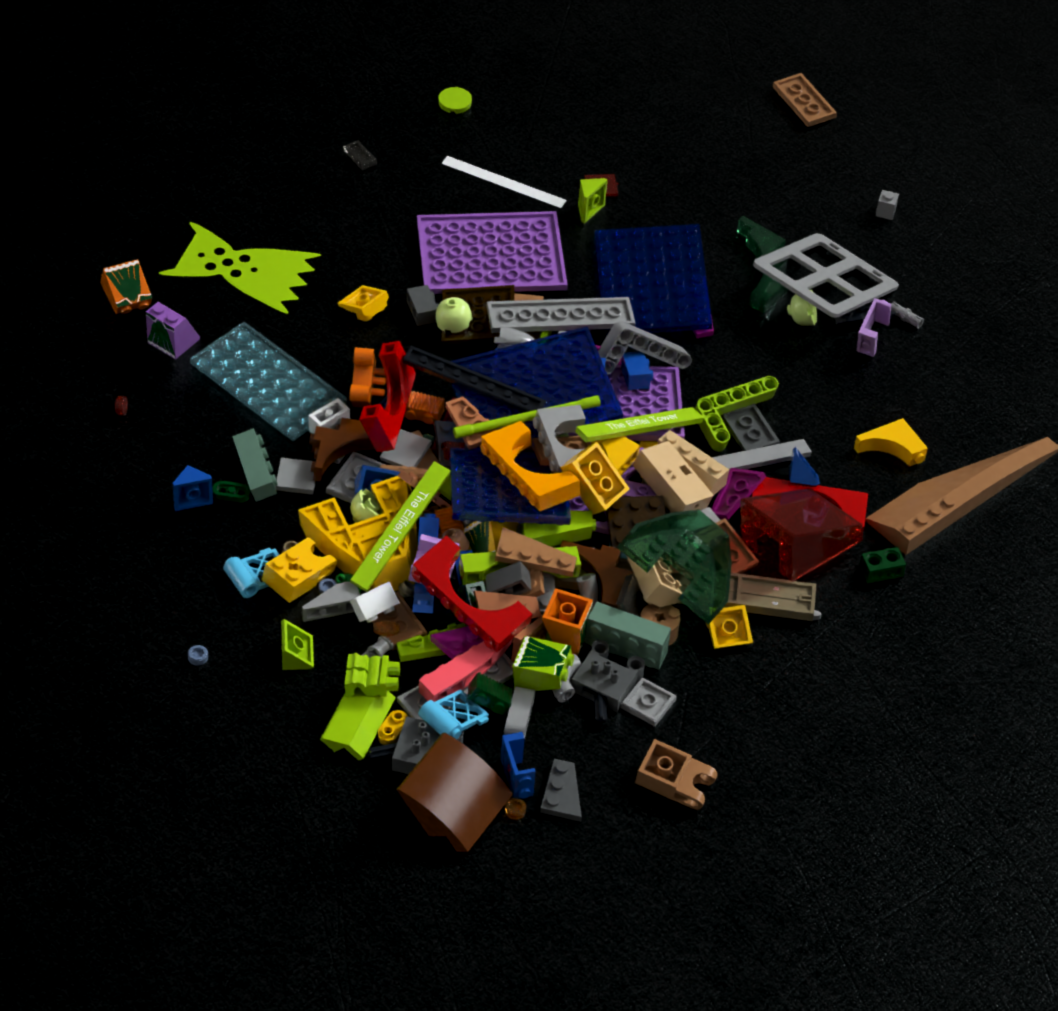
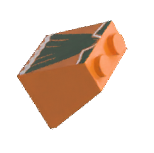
[100,259,152,314]
[542,588,593,656]

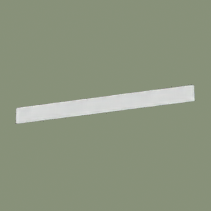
[442,156,566,208]

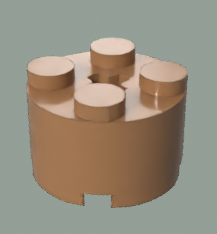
[640,604,680,645]

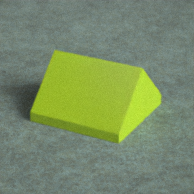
[578,178,608,224]
[281,619,314,670]

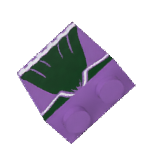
[146,302,200,359]

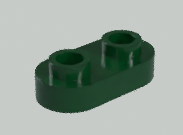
[213,481,251,503]

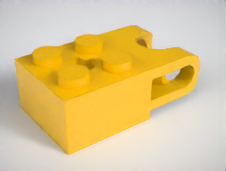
[261,538,338,603]

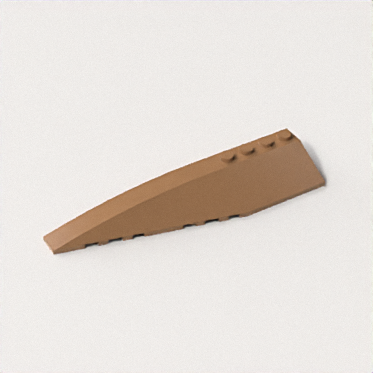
[865,437,1058,555]

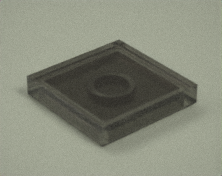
[616,574,646,617]

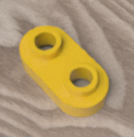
[378,710,408,745]

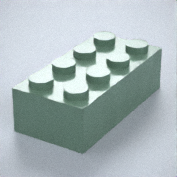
[585,602,671,670]

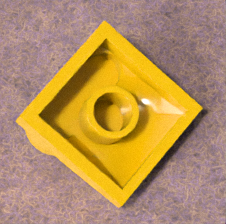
[338,285,389,321]
[705,605,753,649]

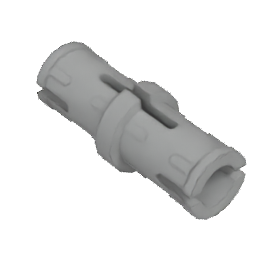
[891,302,924,329]

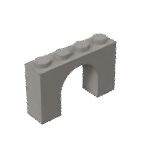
[533,405,586,474]

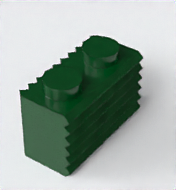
[467,672,512,716]

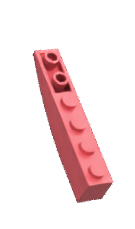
[419,639,513,702]

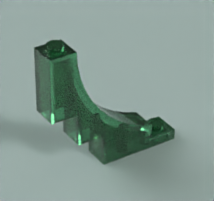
[737,216,789,314]

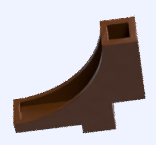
[309,417,376,482]
[560,540,634,610]

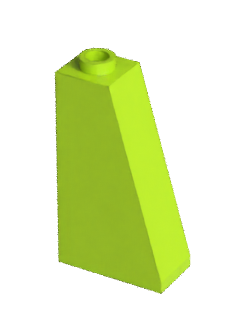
[520,509,596,547]

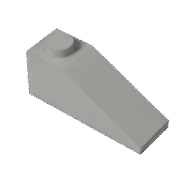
[302,582,360,622]

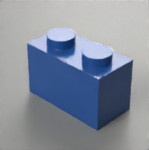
[621,352,653,390]

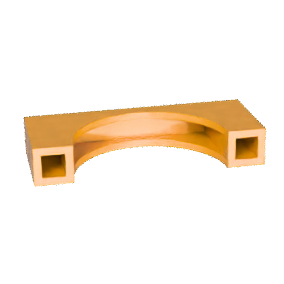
[480,421,580,511]

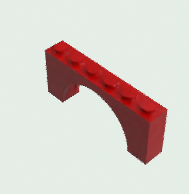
[359,341,416,452]
[748,477,868,540]
[411,535,533,652]

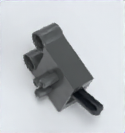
[571,640,645,723]
[369,716,464,774]

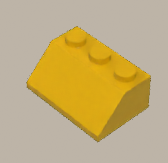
[560,442,630,515]

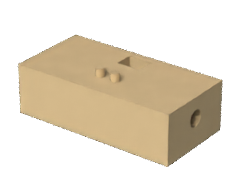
[633,441,714,519]

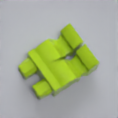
[345,653,400,697]

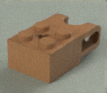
[635,739,717,810]

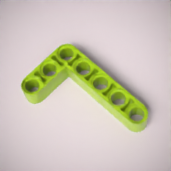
[695,376,779,452]

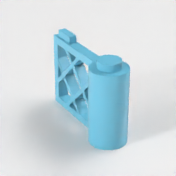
[223,548,279,598]
[418,689,489,740]

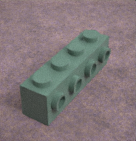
[232,428,278,502]

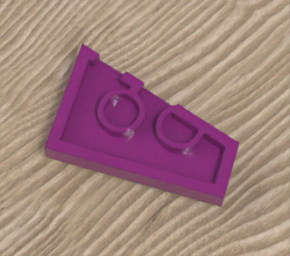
[711,468,766,520]

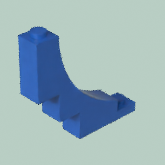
[412,513,439,613]

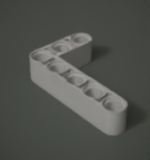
[595,321,692,375]

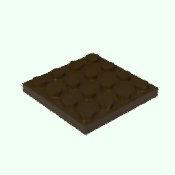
[442,285,515,346]

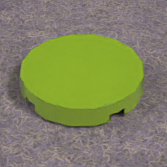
[439,87,472,114]

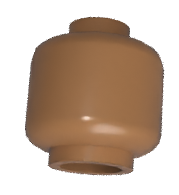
[441,528,470,551]

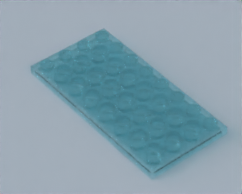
[190,322,347,441]

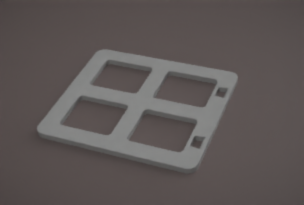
[753,233,899,318]

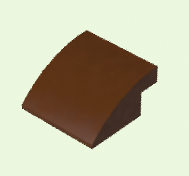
[396,733,513,852]

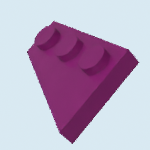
[430,626,484,660]

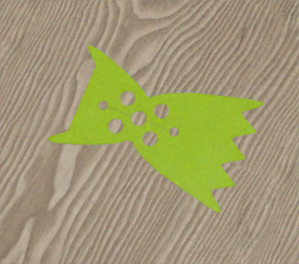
[159,222,321,314]

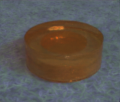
[505,798,526,820]

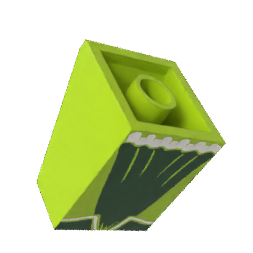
[513,636,574,691]

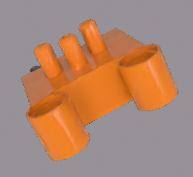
[350,347,386,408]

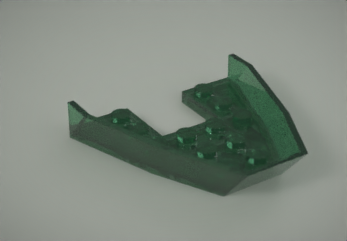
[617,510,732,624]

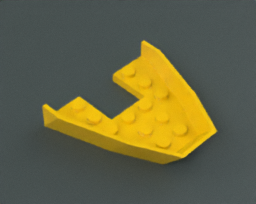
[298,476,418,591]

